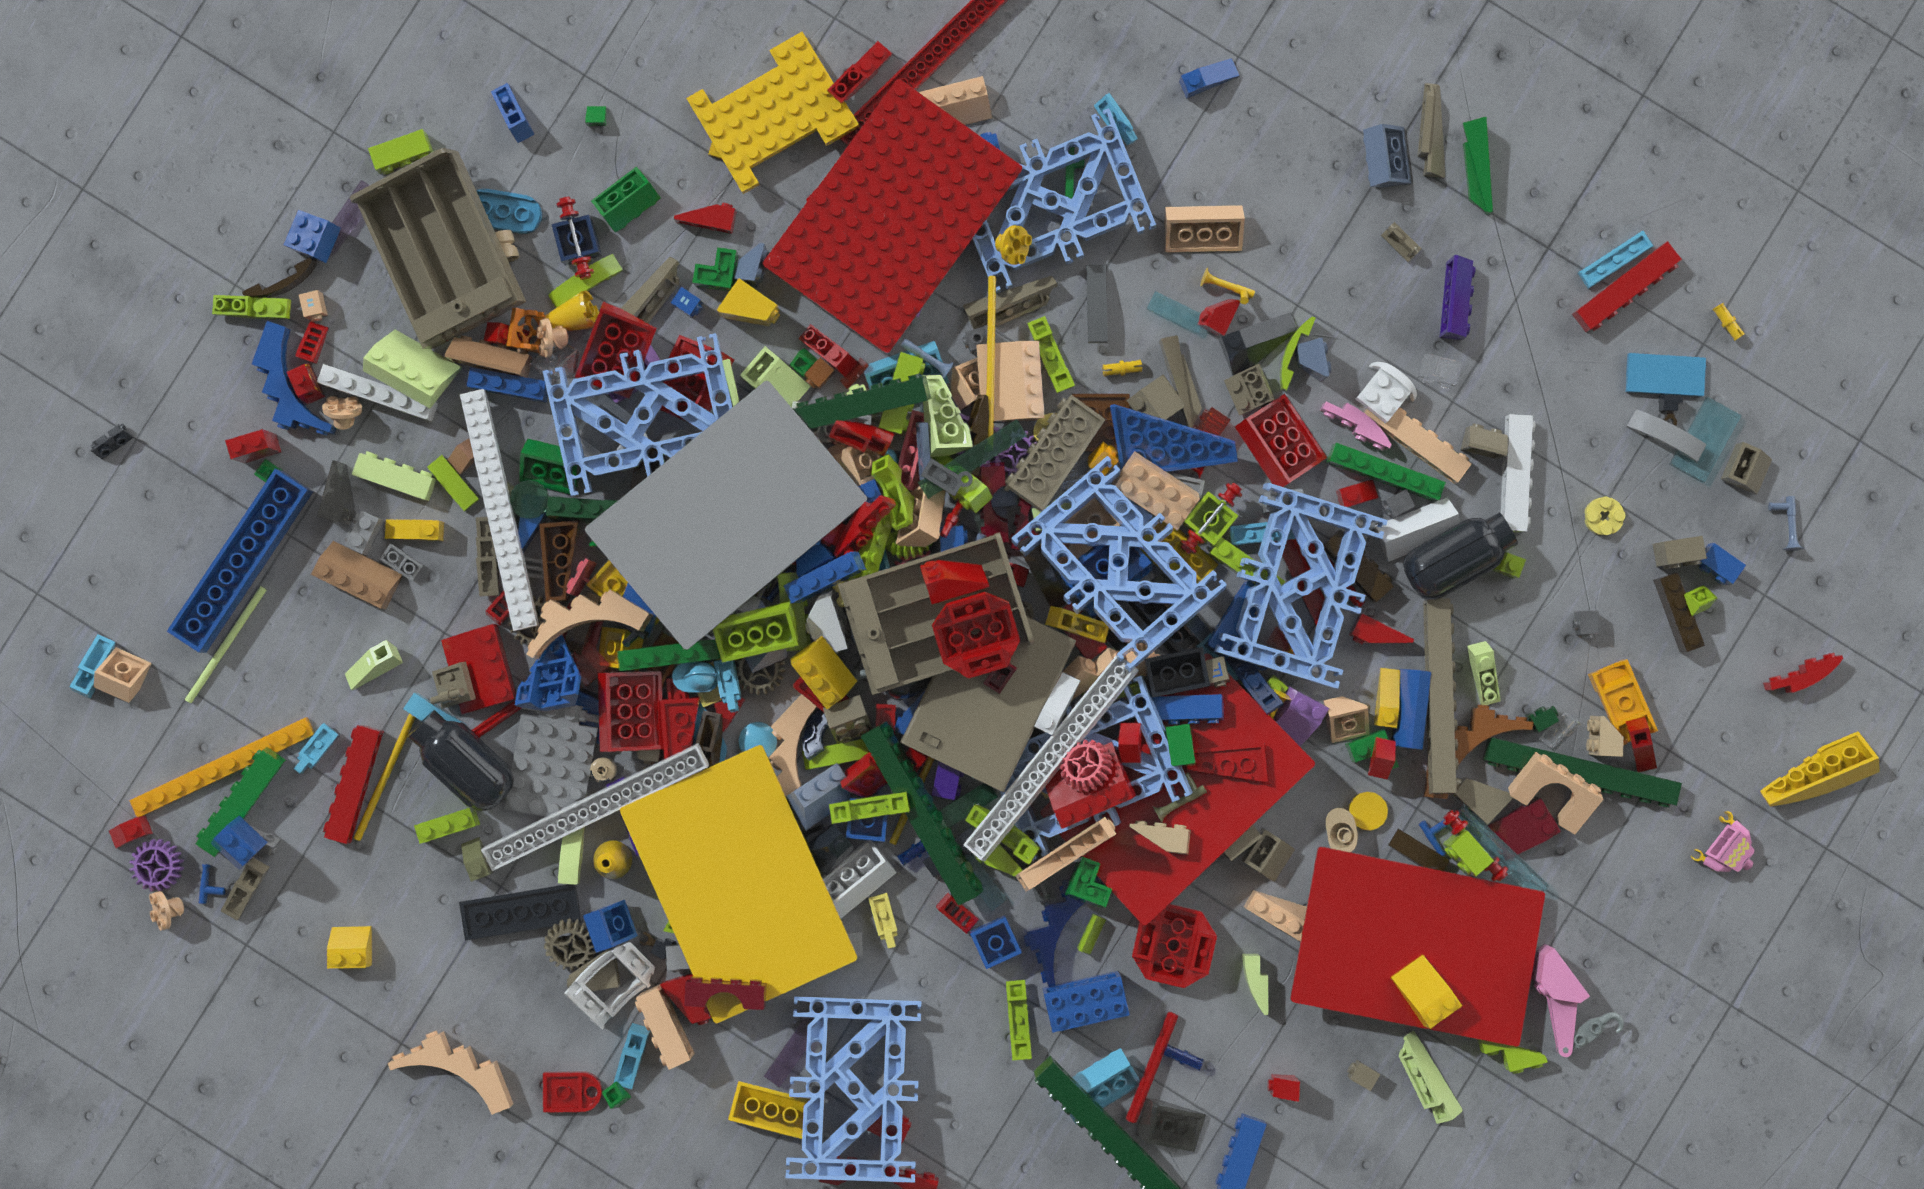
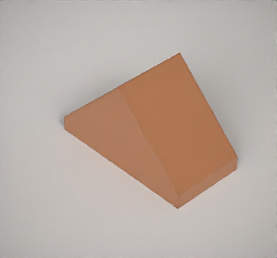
[447,438,475,475]

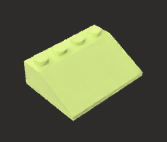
[363,329,462,409]

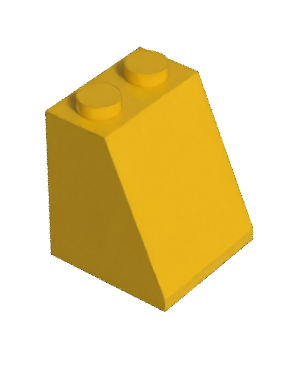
[717,278,780,326]

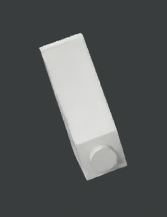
[1034,672,1080,735]

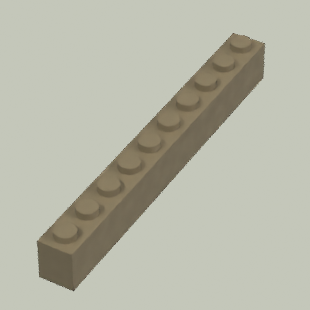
[1423,598,1459,794]

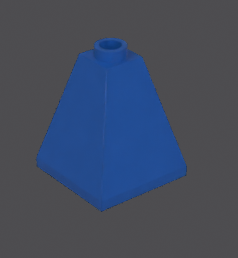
[796,542,839,578]

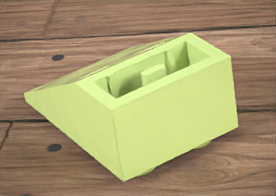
[740,346,811,408]

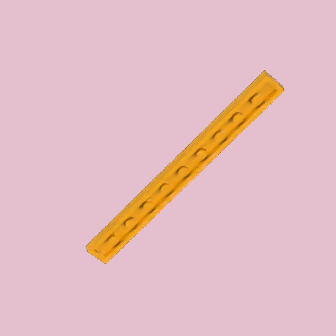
[129,717,315,817]

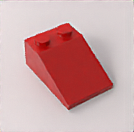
[920,560,989,604]

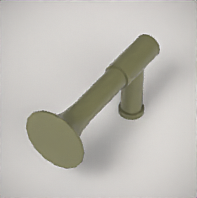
[1153,773,1207,823]

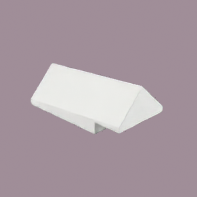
[1374,497,1460,562]

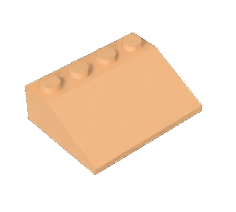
[976,341,1045,422]

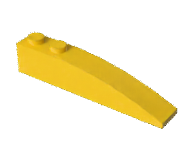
[1760,731,1880,807]

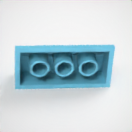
[862,341,949,389]
[1070,1048,1140,1124]

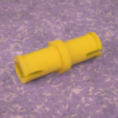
[1712,303,1745,341]
[1102,359,1142,377]

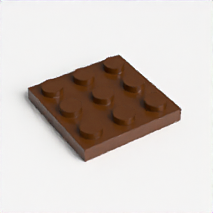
[1071,394,1130,452]

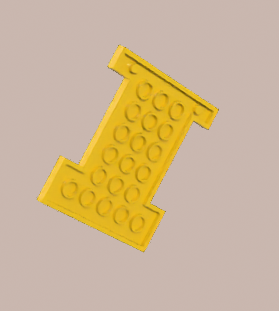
[686,32,860,194]

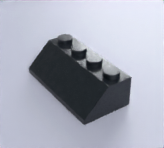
[1127,574,1211,653]

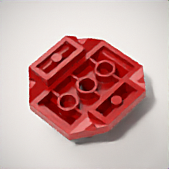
[932,592,1020,678]
[1131,904,1217,988]

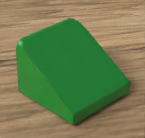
[585,106,606,126]
[789,348,818,378]
[602,1081,631,1109]

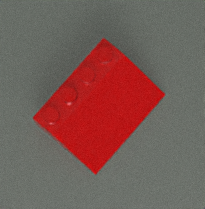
[574,302,657,399]
[660,335,735,426]
[1234,394,1327,487]
[441,624,517,715]
[598,671,664,752]
[1045,742,1136,829]

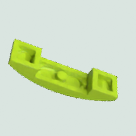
[548,254,623,308]
[1027,316,1075,393]
[1280,316,1316,391]
[802,739,869,770]
[829,792,910,824]
[965,804,1040,865]
[1006,980,1032,1061]

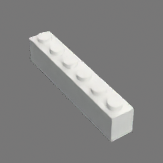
[317,364,438,422]
[1500,414,1535,533]

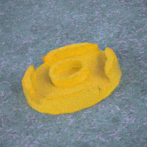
[1348,792,1388,830]

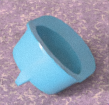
[672,662,718,693]

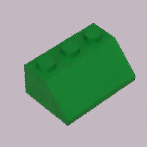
[591,166,661,233]
[519,438,581,494]

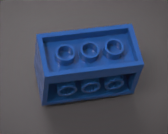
[1061,545,1153,618]
[1042,971,1129,1033]

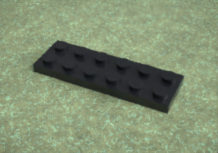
[459,884,582,941]

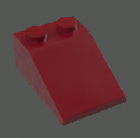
[1486,797,1561,860]

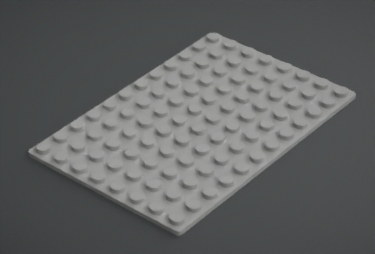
[585,381,867,650]

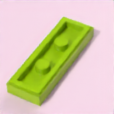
[427,455,480,511]

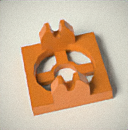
[507,308,546,354]

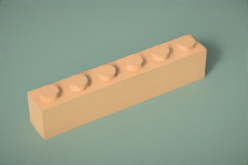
[1364,407,1471,484]

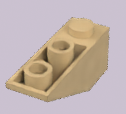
[1129,821,1191,855]

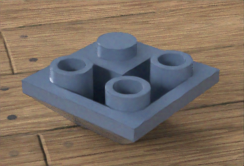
[734,243,769,288]
[1294,338,1331,381]

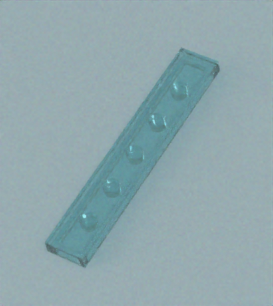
[1456,804,1549,892]

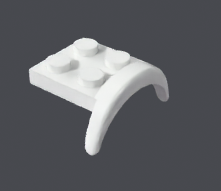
[1356,362,1417,424]

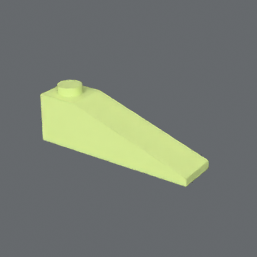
[923,375,973,457]

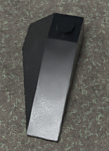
[1219,312,1297,376]

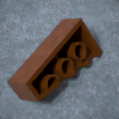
[539,520,579,602]

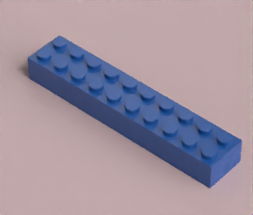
[167,469,314,653]

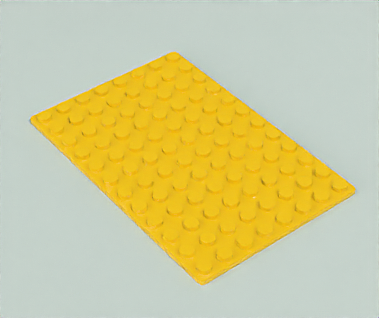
[620,745,857,1023]

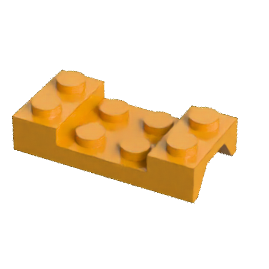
[1588,659,1658,746]

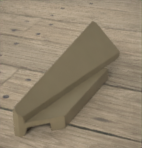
[1417,83,1445,178]
[621,257,679,323]
[963,276,1058,330]
[1159,335,1202,428]

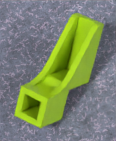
[872,454,914,531]
[1478,1039,1548,1074]

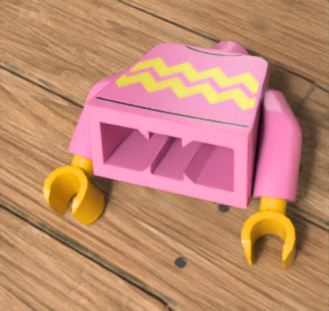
[1690,811,1754,872]

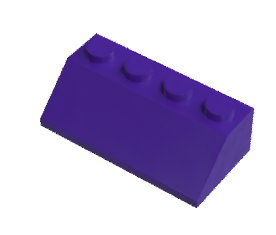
[1439,255,1476,340]

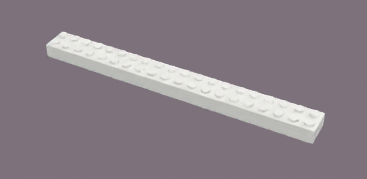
[460,389,539,631]
[964,655,1139,861]
[481,743,709,871]

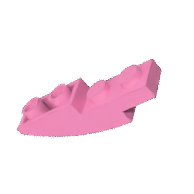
[1320,401,1391,451]

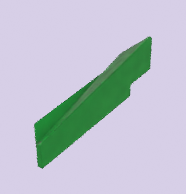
[1462,117,1493,215]

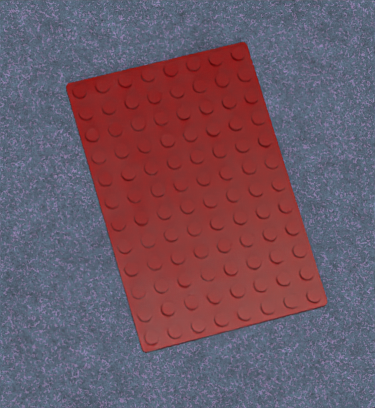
[763,79,1022,353]
[1040,653,1315,926]
[1290,847,1545,1047]

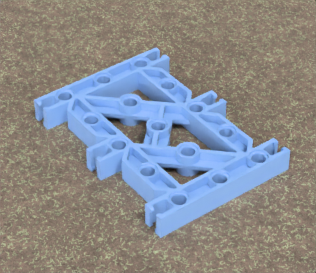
[973,108,1157,294]
[543,333,733,496]
[1012,456,1227,672]
[1214,483,1388,689]
[999,675,1193,861]
[785,997,921,1182]

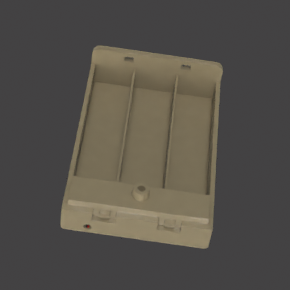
[349,148,526,349]
[838,533,1035,695]
[901,617,1076,792]

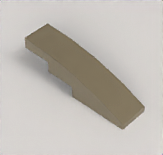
[476,516,499,596]

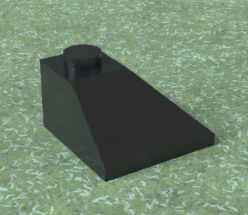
[808,824,855,876]

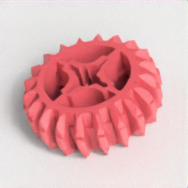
[1060,739,1113,793]

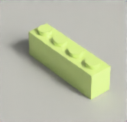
[352,451,437,501]

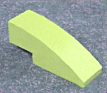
[558,827,584,884]
[1242,954,1268,1015]

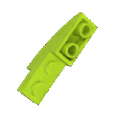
[212,295,291,320]

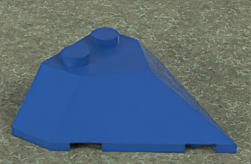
[515,635,581,711]

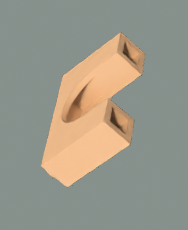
[1508,752,1603,834]

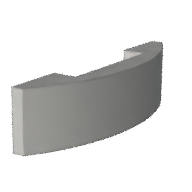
[1626,409,1706,462]

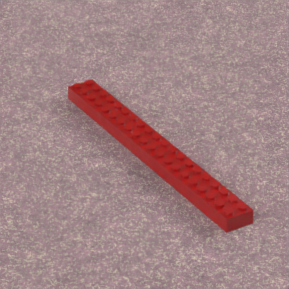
[840,0,1008,147]

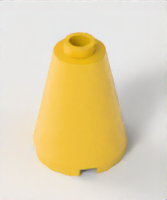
[545,290,599,331]
[593,840,632,879]

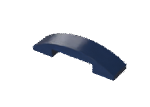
[1226,648,1284,715]

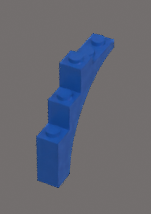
[252,321,337,436]

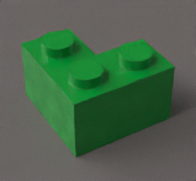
[1345,730,1399,769]

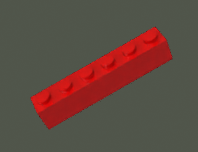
[1572,241,1682,332]
[323,725,384,844]

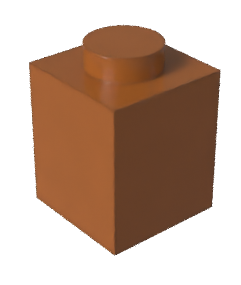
[805,357,835,389]

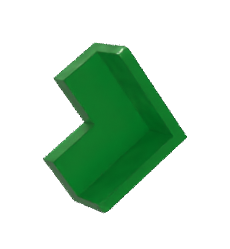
[692,247,738,291]
[1166,724,1196,767]
[1065,857,1112,908]

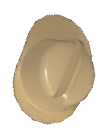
[1326,808,1358,852]

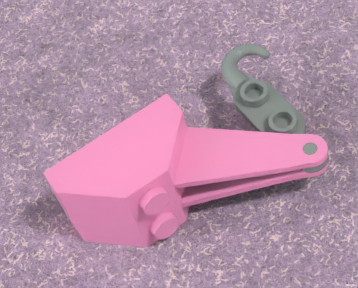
[1532,944,1624,1057]

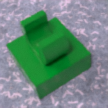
[254,459,283,483]

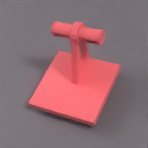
[566,558,597,597]

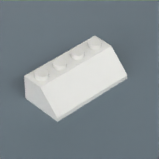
[822,840,897,919]

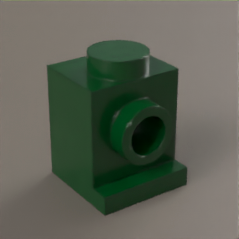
[1525,706,1559,732]

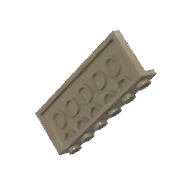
[1004,395,1106,512]

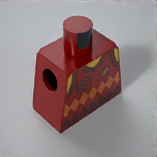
[287,363,326,405]

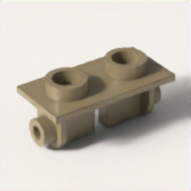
[1381,222,1422,262]

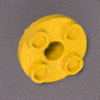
[995,225,1032,265]

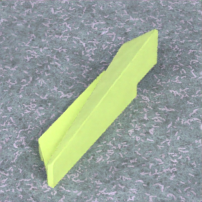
[1399,1031,1462,1124]

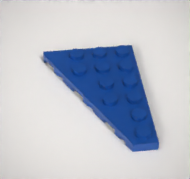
[1110,404,1238,472]

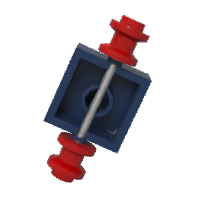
[551,196,602,280]

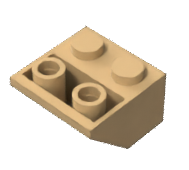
[1586,716,1624,757]

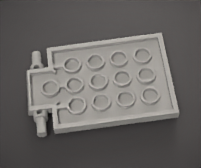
[505,705,599,817]

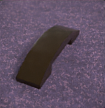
[242,257,318,298]

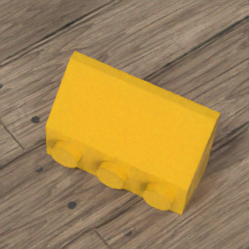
[791,636,857,709]

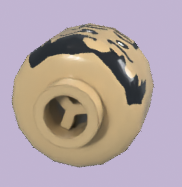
[590,757,617,783]

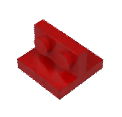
[840,752,887,798]

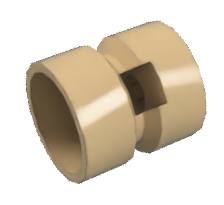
[495,230,519,262]

